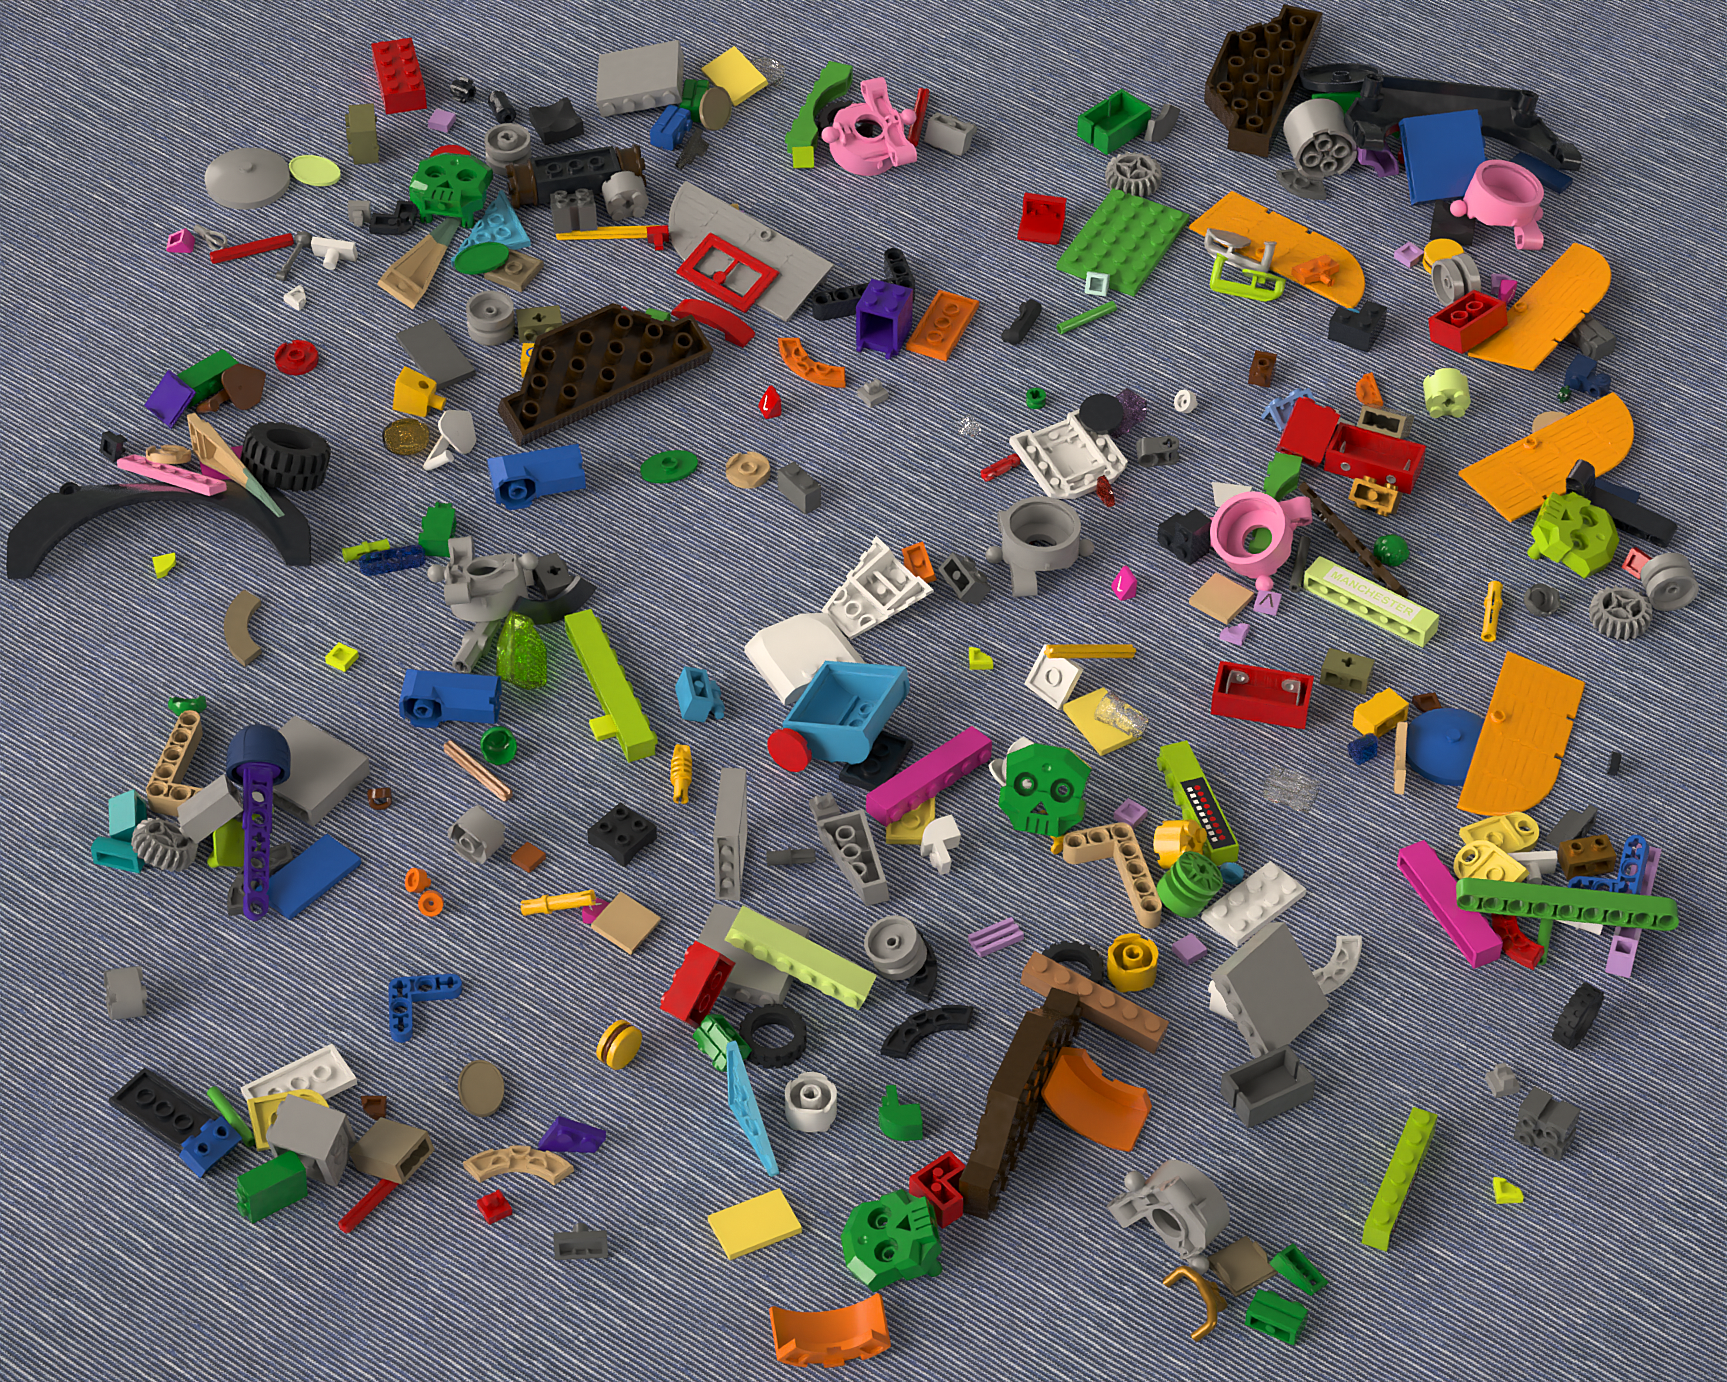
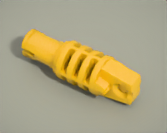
[670,744,692,804]

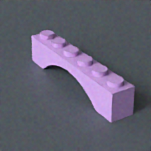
[1605,844,1662,978]

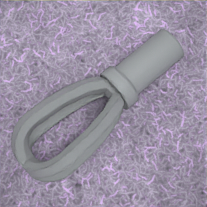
[194,224,228,251]

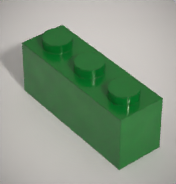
[177,349,239,409]

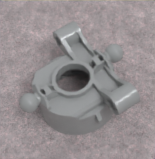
[985,496,1094,597]
[427,536,538,622]
[1106,1160,1230,1275]

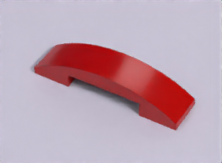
[671,299,755,348]

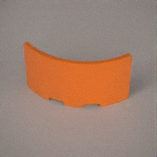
[1041,1047,1152,1152]
[769,1293,891,1368]

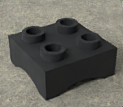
[529,97,584,146]
[1429,200,1476,246]
[587,802,657,867]

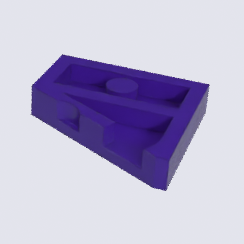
[538,1116,606,1153]

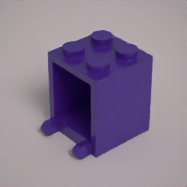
[856,279,913,360]

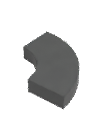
[1145,104,1181,142]
[1276,168,1327,200]

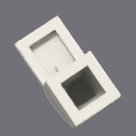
[920,814,961,875]

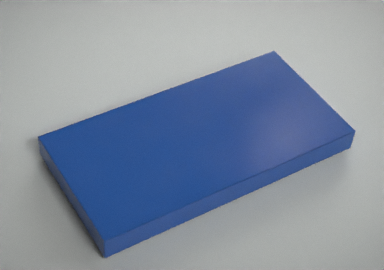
[255,834,362,920]

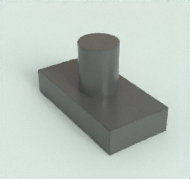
[553,1223,608,1260]

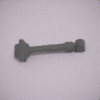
[276,231,312,281]

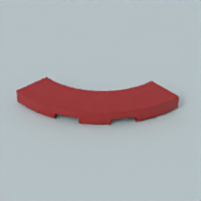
[1491,913,1545,970]

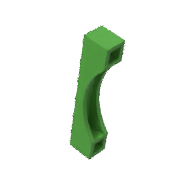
[785,61,853,154]
[1248,452,1302,554]

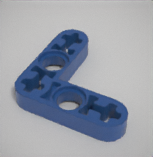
[1568,835,1650,895]
[388,974,463,1043]

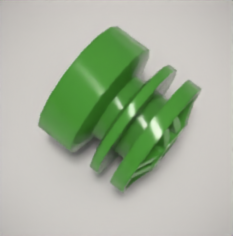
[1157,851,1223,918]

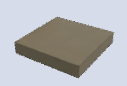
[484,248,544,292]

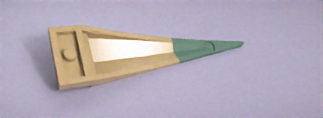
[377,216,461,310]
[187,413,285,518]

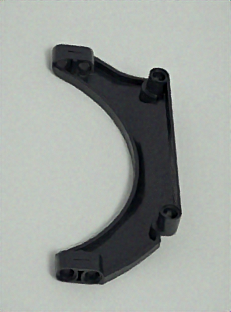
[6,479,311,579]

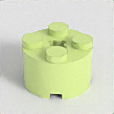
[1423,368,1471,418]

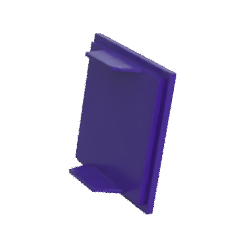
[144,369,197,429]

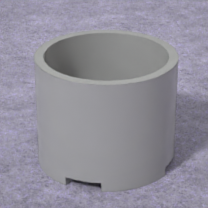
[1283,98,1357,180]

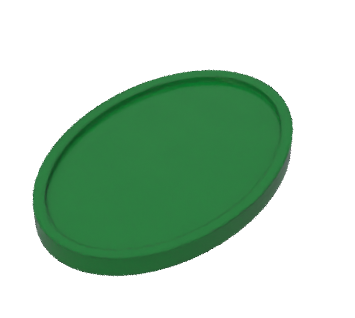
[454,242,509,275]
[640,450,698,483]

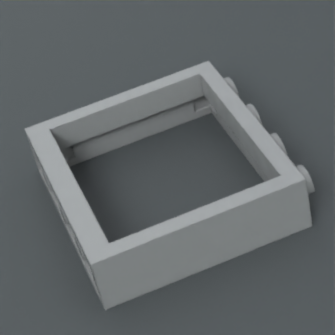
[713,768,748,901]

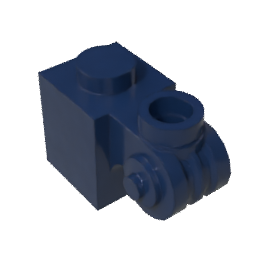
[1564,354,1611,397]

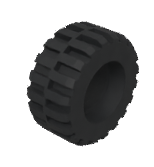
[240,422,331,492]

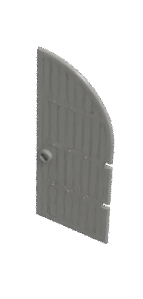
[668,181,834,322]

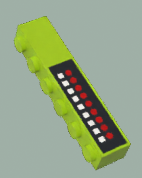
[1156,740,1239,866]
[1362,1107,1438,1252]

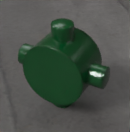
[1557,385,1572,403]

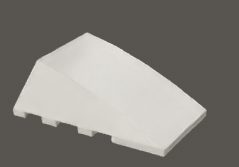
[821,536,934,640]

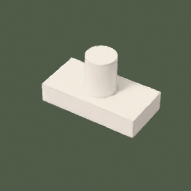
[311,237,358,270]
[1507,851,1558,885]

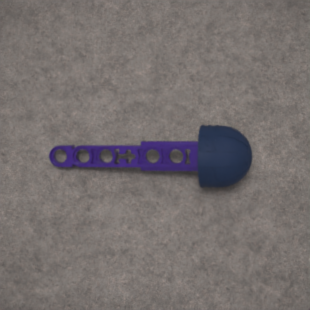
[226,724,291,921]

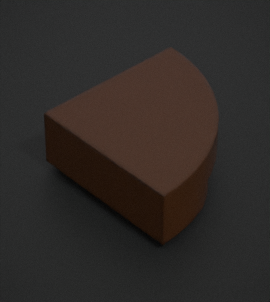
[1412,692,1442,713]
[361,1096,387,1121]

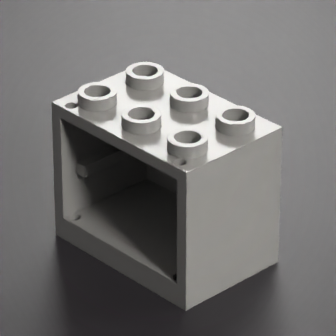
[266,1094,357,1187]

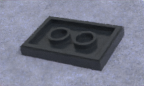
[839,730,913,791]

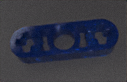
[359,545,426,576]

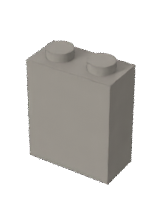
[177,774,243,844]

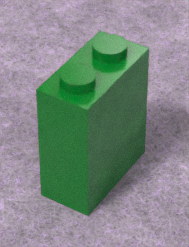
[235,1150,308,1224]

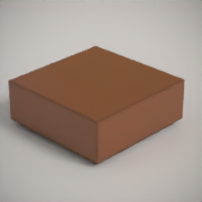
[511,841,546,873]

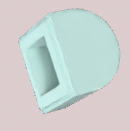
[1085,271,1110,296]

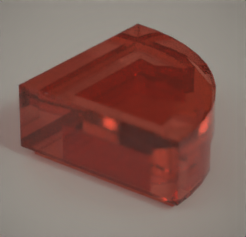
[1096,475,1115,508]

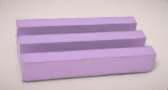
[968,917,1024,958]

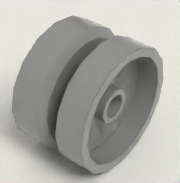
[484,123,532,176]
[1431,253,1481,307]
[466,290,515,346]
[1640,553,1699,611]
[864,915,927,981]

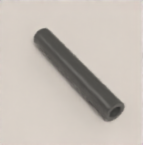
[1289,536,1311,593]

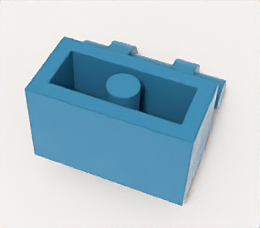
[675,666,725,722]

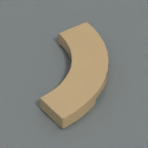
[1393,722,1408,794]
[463,1145,574,1185]

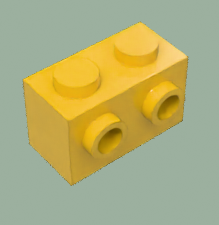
[1353,687,1409,742]

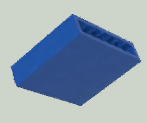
[1399,109,1488,206]

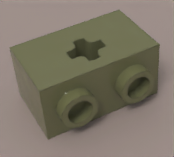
[516,305,562,343]
[1320,648,1375,695]

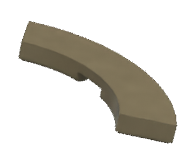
[224,589,262,667]

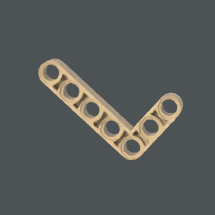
[146,710,203,817]
[1063,822,1162,929]

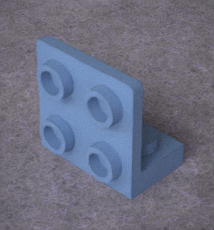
[1261,388,1317,431]

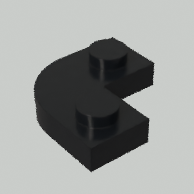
[369,200,419,235]

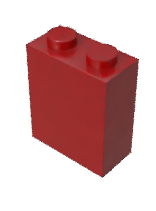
[1275,397,1340,468]

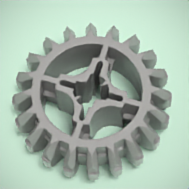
[1105,151,1162,198]
[1589,584,1653,641]
[131,818,198,872]

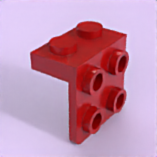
[1017,193,1067,245]

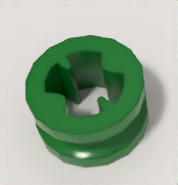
[1026,388,1046,409]

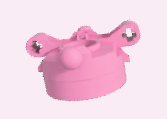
[822,77,917,176]
[1450,160,1544,251]
[1210,492,1313,591]

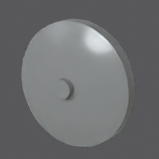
[205,148,290,210]

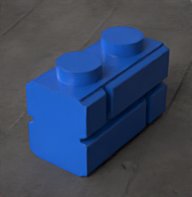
[650,104,693,151]

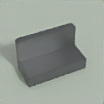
[1546,804,1598,848]

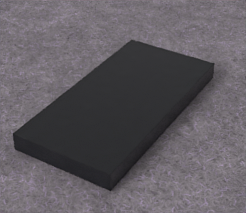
[109,1067,219,1153]

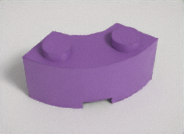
[1356,140,1399,178]

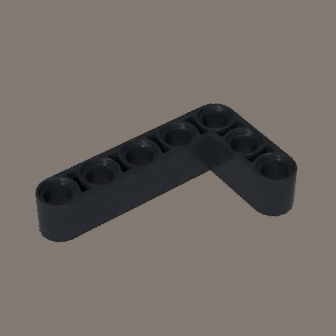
[812,248,915,321]
[1566,459,1678,548]

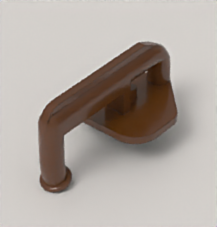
[196,363,266,414]

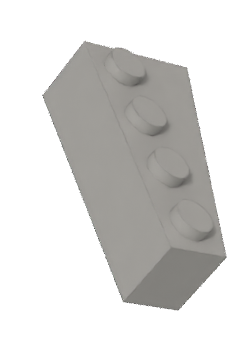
[816,809,890,906]

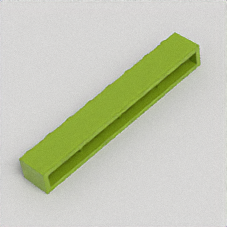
[564,609,658,763]

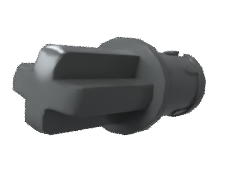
[766,847,816,867]

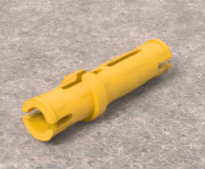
[1481,581,1503,642]
[521,889,596,916]

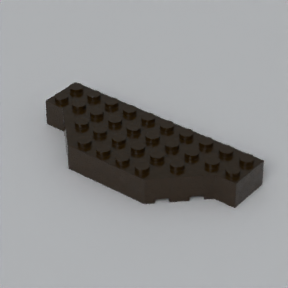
[1204,4,1323,158]
[497,303,714,447]
[959,987,1083,1221]

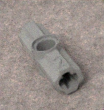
[452,619,501,673]

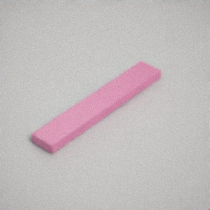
[117,454,227,496]

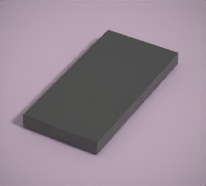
[396,318,476,391]

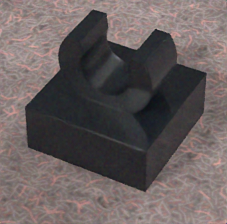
[99,431,128,463]

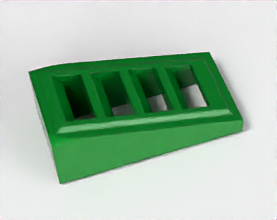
[1269,1243,1329,1296]

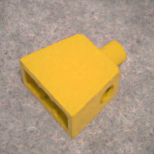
[392,366,446,417]

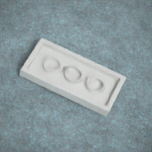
[1201,861,1306,947]
[241,1044,357,1101]

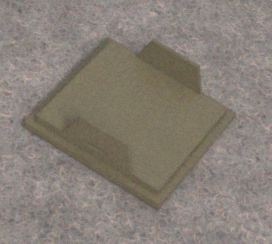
[1207,1235,1278,1298]

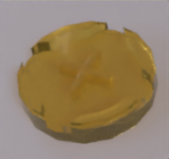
[384,418,430,455]

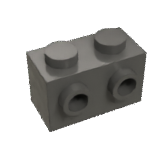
[938,552,992,605]

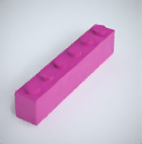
[866,726,992,827]
[1397,840,1503,969]

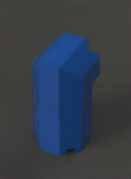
[487,444,586,510]
[398,668,502,729]

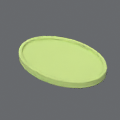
[289,155,341,186]

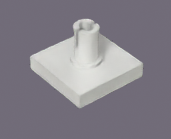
[1024,644,1084,710]

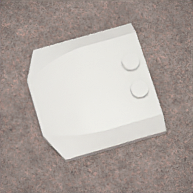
[1009,409,1128,499]
[745,613,866,706]

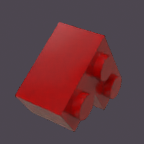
[909,1150,966,1229]

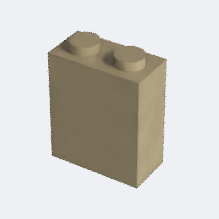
[1357,403,1415,439]
[349,1117,435,1185]

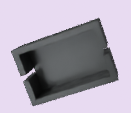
[1220,1044,1315,1128]

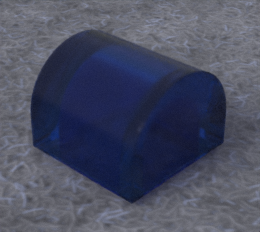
[1347,733,1378,765]

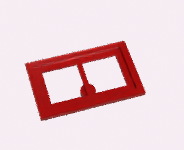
[676,232,779,314]

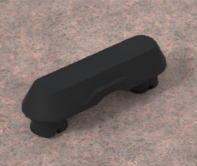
[1001,299,1042,345]

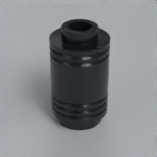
[488,91,517,124]

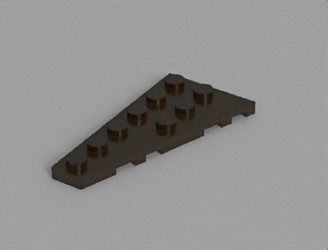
[1297,481,1409,598]

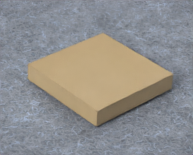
[1189,572,1254,625]
[591,891,661,955]

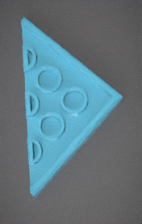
[451,190,531,267]
[726,1040,779,1177]

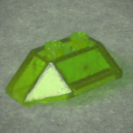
[496,610,547,690]

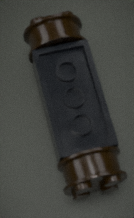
[505,144,647,209]

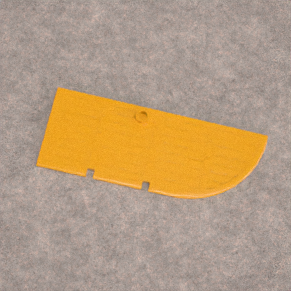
[1189,191,1365,309]
[1468,243,1612,371]
[1458,392,1634,523]
[1456,651,1586,816]

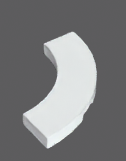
[1312,935,1362,995]

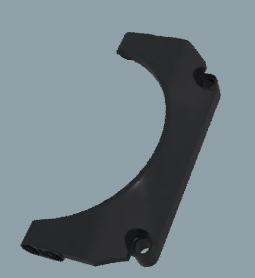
[1344,73,1582,171]

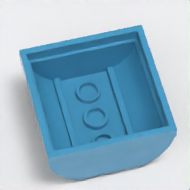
[782,660,910,764]

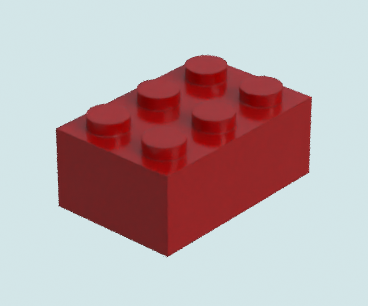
[1428,290,1508,354]
[660,940,736,1029]

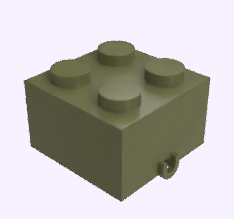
[345,103,380,165]

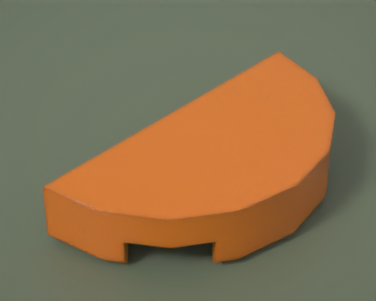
[1355,372,1384,406]

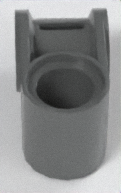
[1136,435,1180,467]

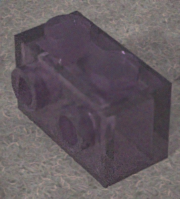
[1109,388,1147,439]

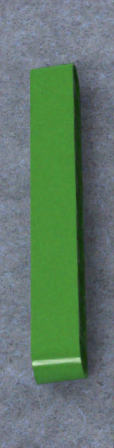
[1456,877,1679,931]

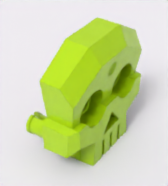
[1527,491,1620,579]

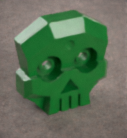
[409,152,493,229]
[998,743,1093,837]
[840,1188,943,1293]

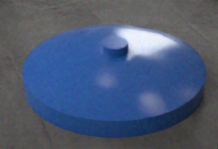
[1405,708,1484,786]

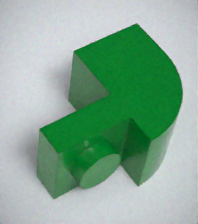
[878,1085,923,1141]

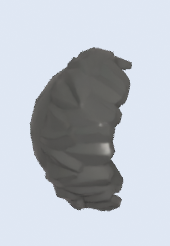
[1524,583,1561,617]

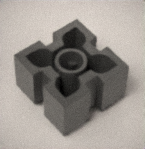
[550,189,597,234]
[1514,1086,1581,1161]

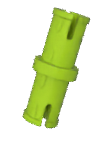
[342,538,390,563]

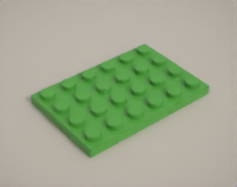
[1056,188,1190,297]

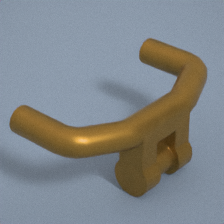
[1162,1265,1228,1342]

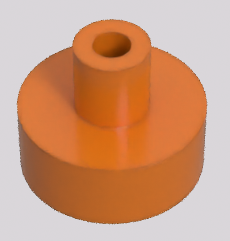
[405,868,431,894]
[418,890,444,917]

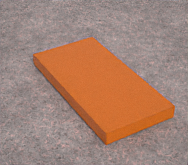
[906,290,979,362]

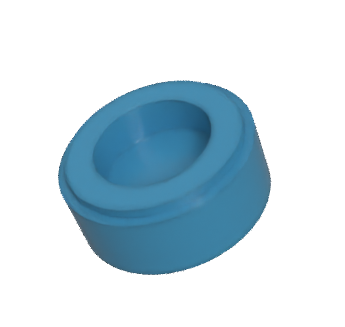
[1219,862,1245,885]

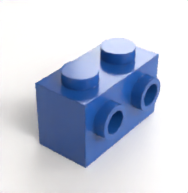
[179,1116,242,1178]

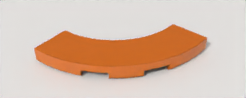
[778,338,846,388]

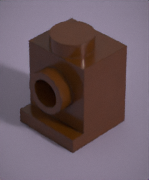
[1248,350,1277,388]

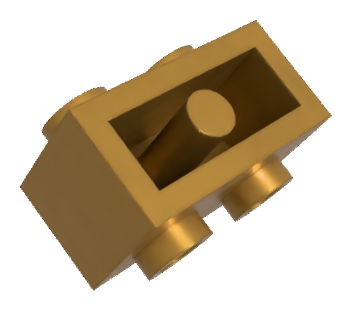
[1348,476,1403,517]
[1557,834,1617,880]

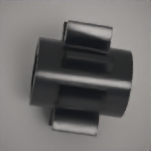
[450,76,476,104]

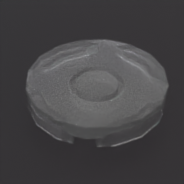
[750,57,785,89]

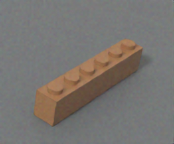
[1020,951,1169,1054]

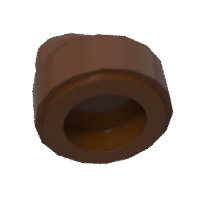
[367,787,392,810]

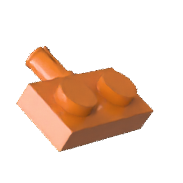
[1291,254,1339,287]
[901,541,937,583]

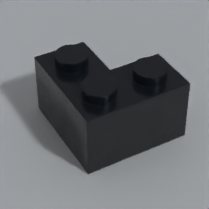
[1328,300,1387,353]
[1157,508,1212,566]

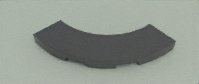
[227,842,293,916]

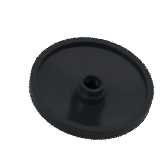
[1299,63,1383,93]

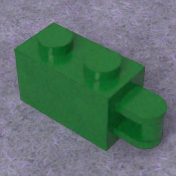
[418,502,457,557]

